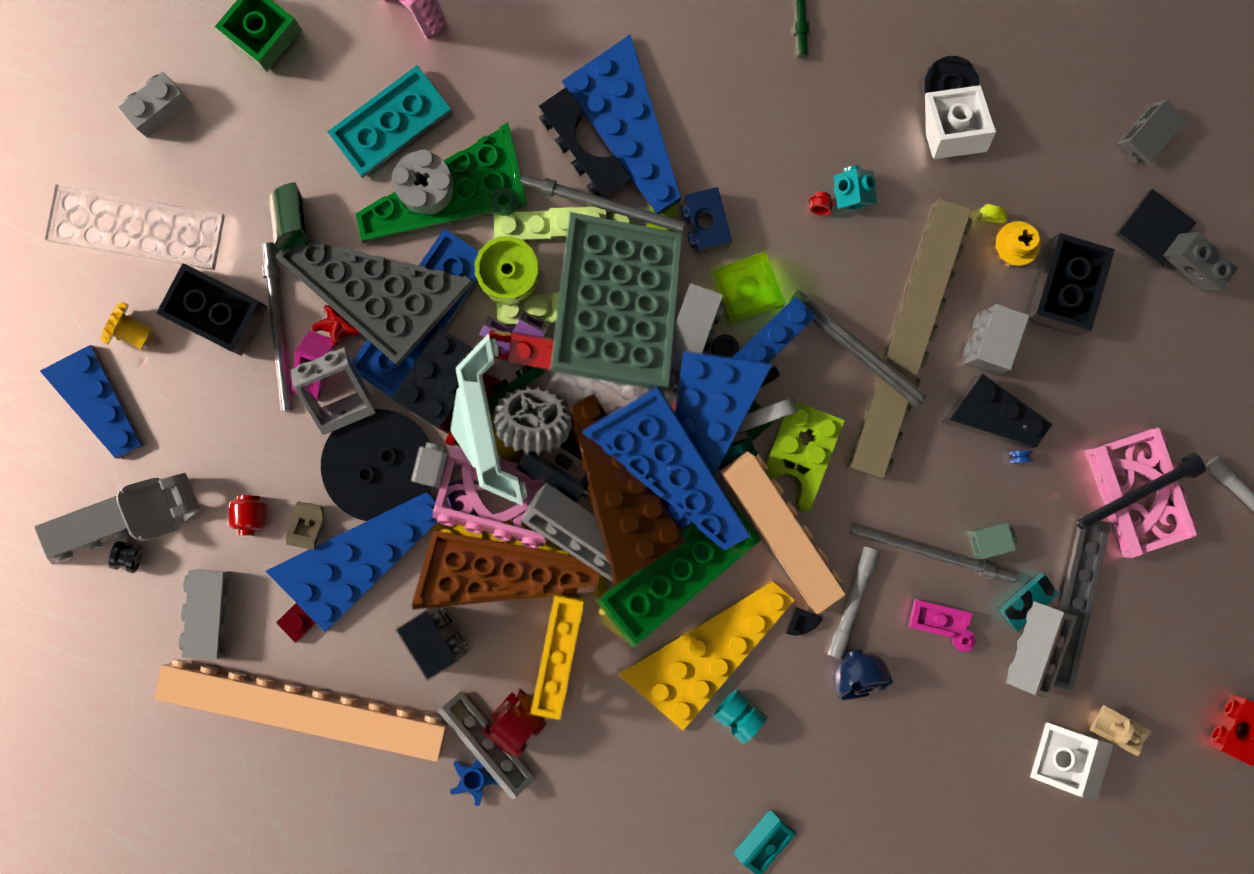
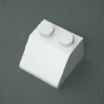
[925,85,996,159]
[1030,722,1113,800]

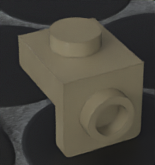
[286,501,324,550]

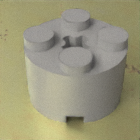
[392,149,454,215]

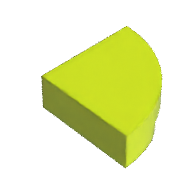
[978,204,1008,224]

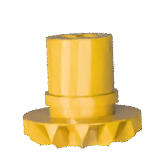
[995,221,1041,267]
[100,302,153,350]

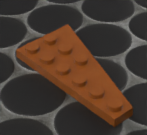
[412,531,600,610]

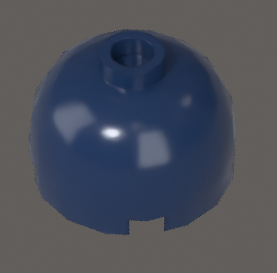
[833,650,894,701]

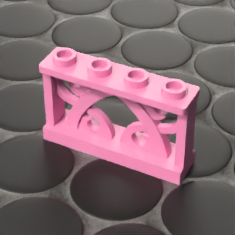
[1085,428,1197,558]
[432,446,547,548]

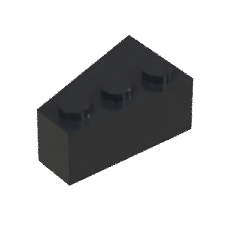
[942,374,1053,449]

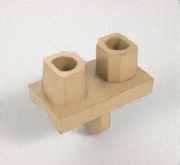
[1090,705,1152,756]

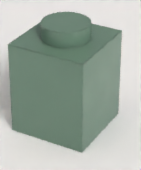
[968,522,1017,559]

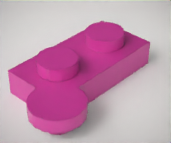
[908,599,976,652]

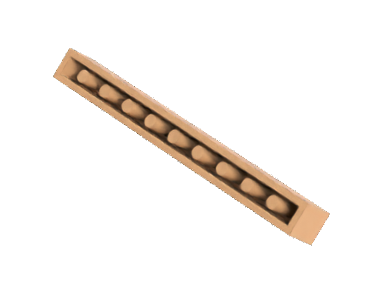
[154,659,448,762]

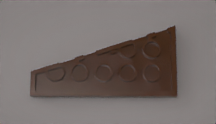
[569,393,686,586]

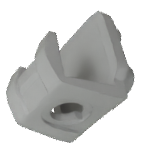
[116,472,200,541]

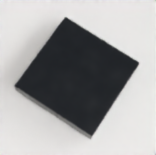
[1116,189,1197,268]

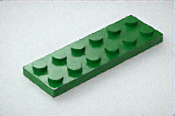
[596,499,761,647]

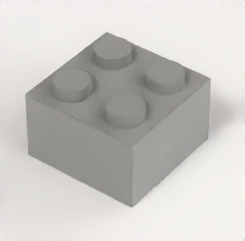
[963,304,1029,376]

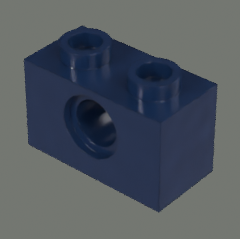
[680,187,732,255]

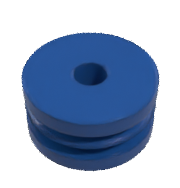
[1010,450,1034,463]

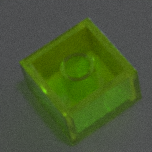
[710,251,785,328]

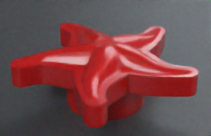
[312,305,361,346]

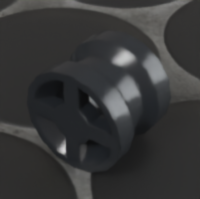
[108,541,143,574]

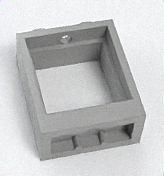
[290,347,375,435]

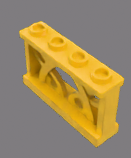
[531,594,585,720]

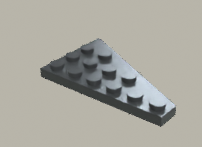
[275,241,473,367]

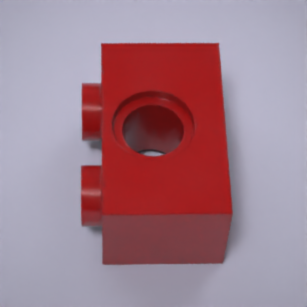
[1210,695,1254,767]

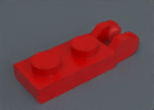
[489,330,554,369]

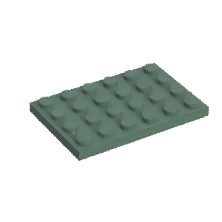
[550,212,682,391]

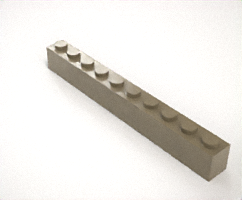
[847,198,972,479]

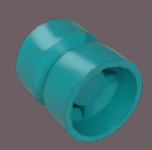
[713,689,768,744]

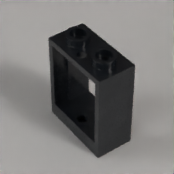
[516,429,589,503]

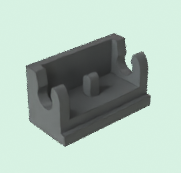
[1116,99,1187,163]

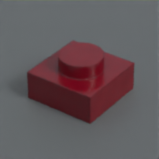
[276,603,316,643]

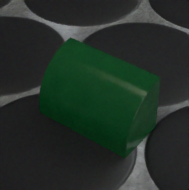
[269,182,309,251]

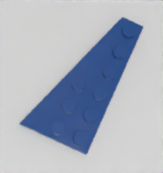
[562,34,681,214]
[662,350,772,527]
[582,386,750,550]
[265,492,437,632]

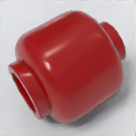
[228,495,267,536]

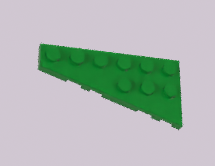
[355,122,527,243]

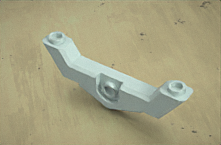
[451,334,527,506]

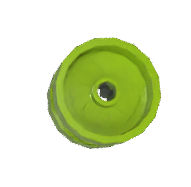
[475,236,540,305]

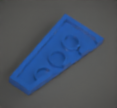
[40,345,144,459]

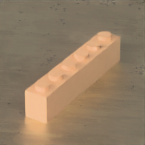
[719,451,845,615]

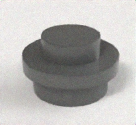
[711,334,739,357]

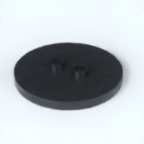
[321,409,431,521]

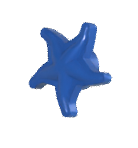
[450,759,498,806]

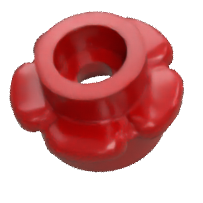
[808,191,836,216]

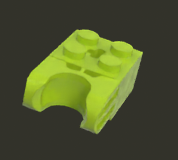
[765,401,845,512]

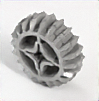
[494,386,572,455]

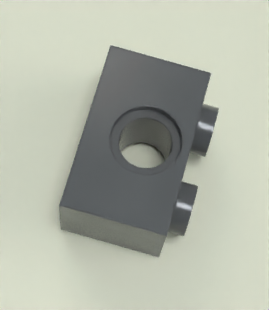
[1163,232,1238,291]

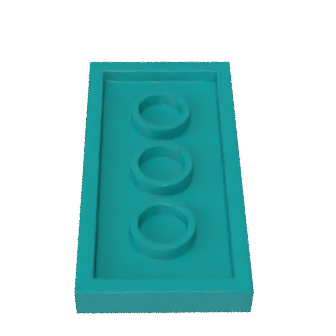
[327,65,452,179]

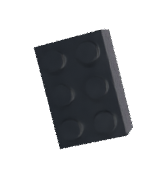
[1028,233,1115,335]
[156,263,268,356]
[392,327,488,434]
[396,607,468,681]

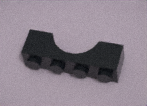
[538,87,631,199]

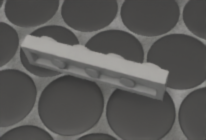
[438,691,535,800]

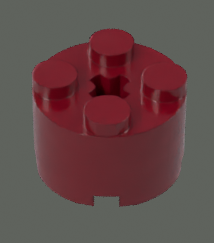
[482,687,547,758]

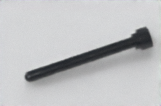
[1077,452,1206,529]

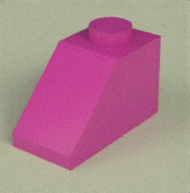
[291,330,335,401]

